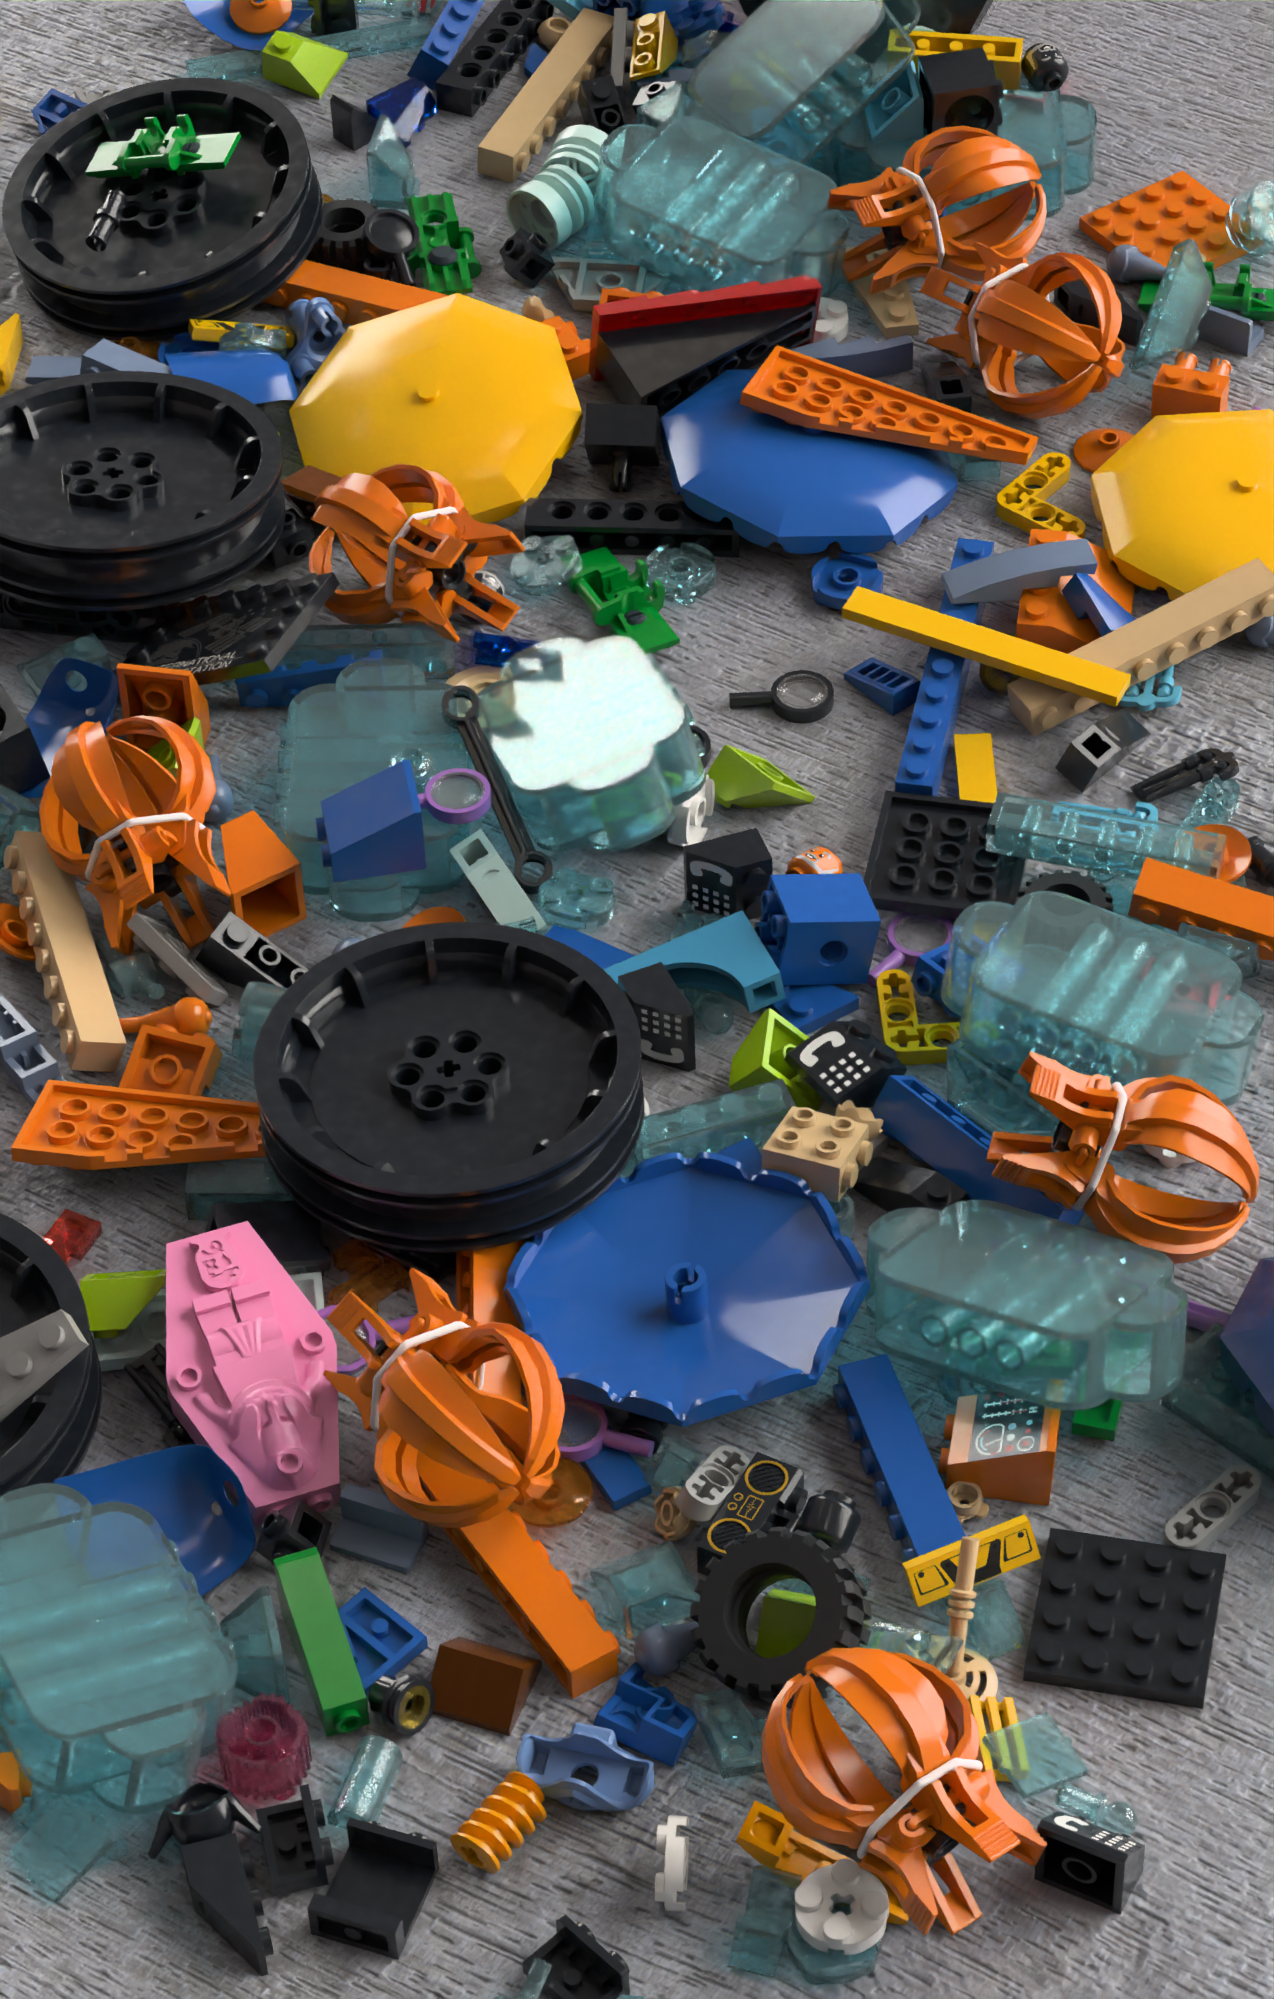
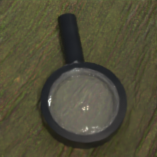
[729,670,834,724]

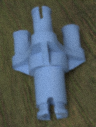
[285,297,346,388]

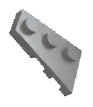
[611,8,635,105]
[0,1309,89,1422]

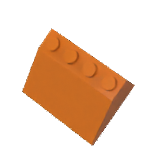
[1016,529,1135,654]

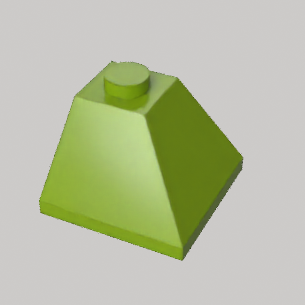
[262,30,348,99]
[706,744,815,809]
[728,1008,821,1111]
[80,1269,166,1338]

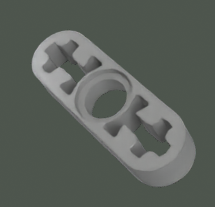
[676,1445,750,1522]
[1164,1464,1262,1551]

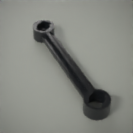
[441,685,553,894]

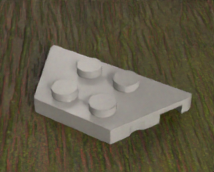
[551,257,679,312]

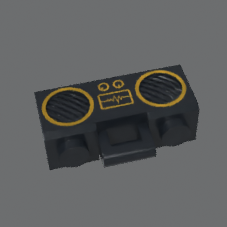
[697,1452,808,1576]

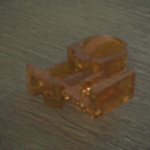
[328,1238,410,1313]

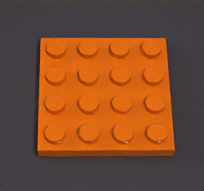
[1079,170,1268,283]

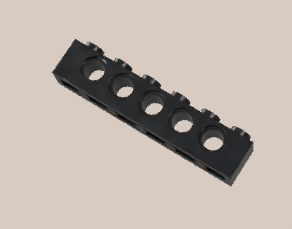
[436,0,554,117]
[524,498,741,558]

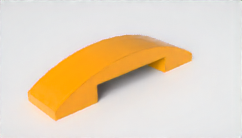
[736,1800,909,1925]

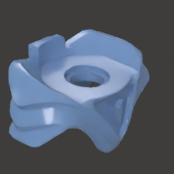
[516,1722,654,1812]

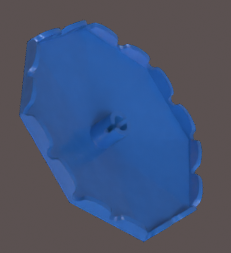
[660,369,958,554]
[503,1152,870,1427]

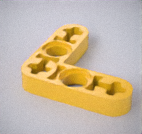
[996,452,1086,539]
[876,969,1000,1065]

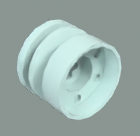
[539,124,620,208]
[506,164,595,251]

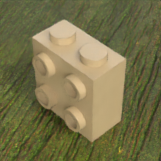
[761,1106,873,1202]

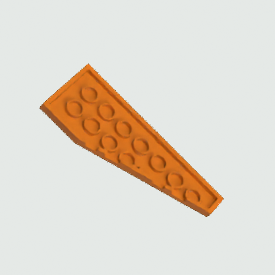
[739,345,1039,465]
[11,1079,266,1170]

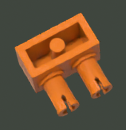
[1151,352,1232,418]

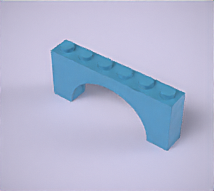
[603,910,786,1013]

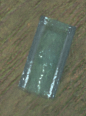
[327,1735,403,1829]

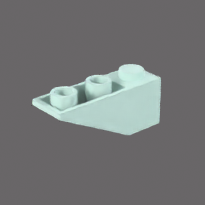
[449,829,548,934]

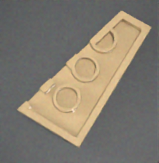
[831,247,919,338]

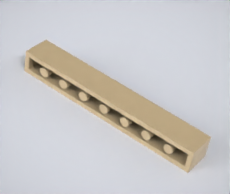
[478,8,614,183]
[1007,558,1274,736]
[4,830,127,1072]

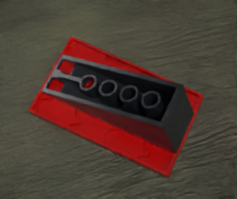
[588,275,822,418]

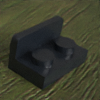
[308,0,359,44]

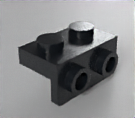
[256,1784,334,1896]
[522,1913,630,1999]

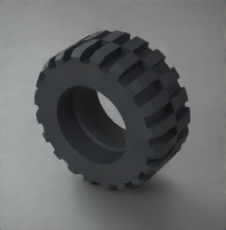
[690,1527,872,1709]

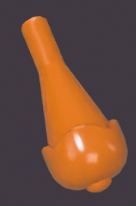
[119,997,213,1036]

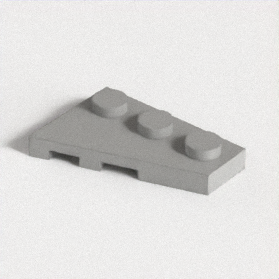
[126,913,229,1006]

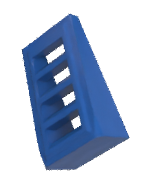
[844,657,921,716]

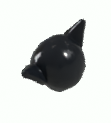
[148,1782,263,1859]

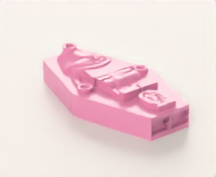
[166,1221,340,1527]

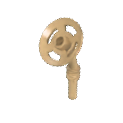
[918,1537,998,1715]

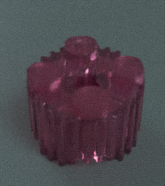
[216,1692,312,1801]

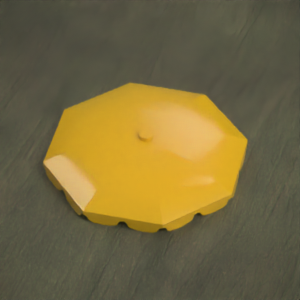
[289,293,584,526]
[1090,409,1274,601]

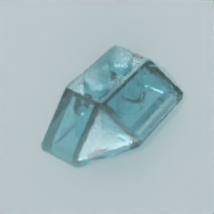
[1129,238,1213,370]
[946,1028,1060,1137]

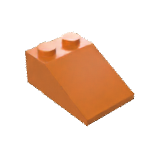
[116,663,211,753]

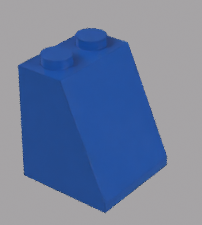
[315,759,427,883]

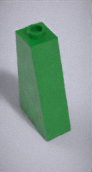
[273,1547,370,1737]

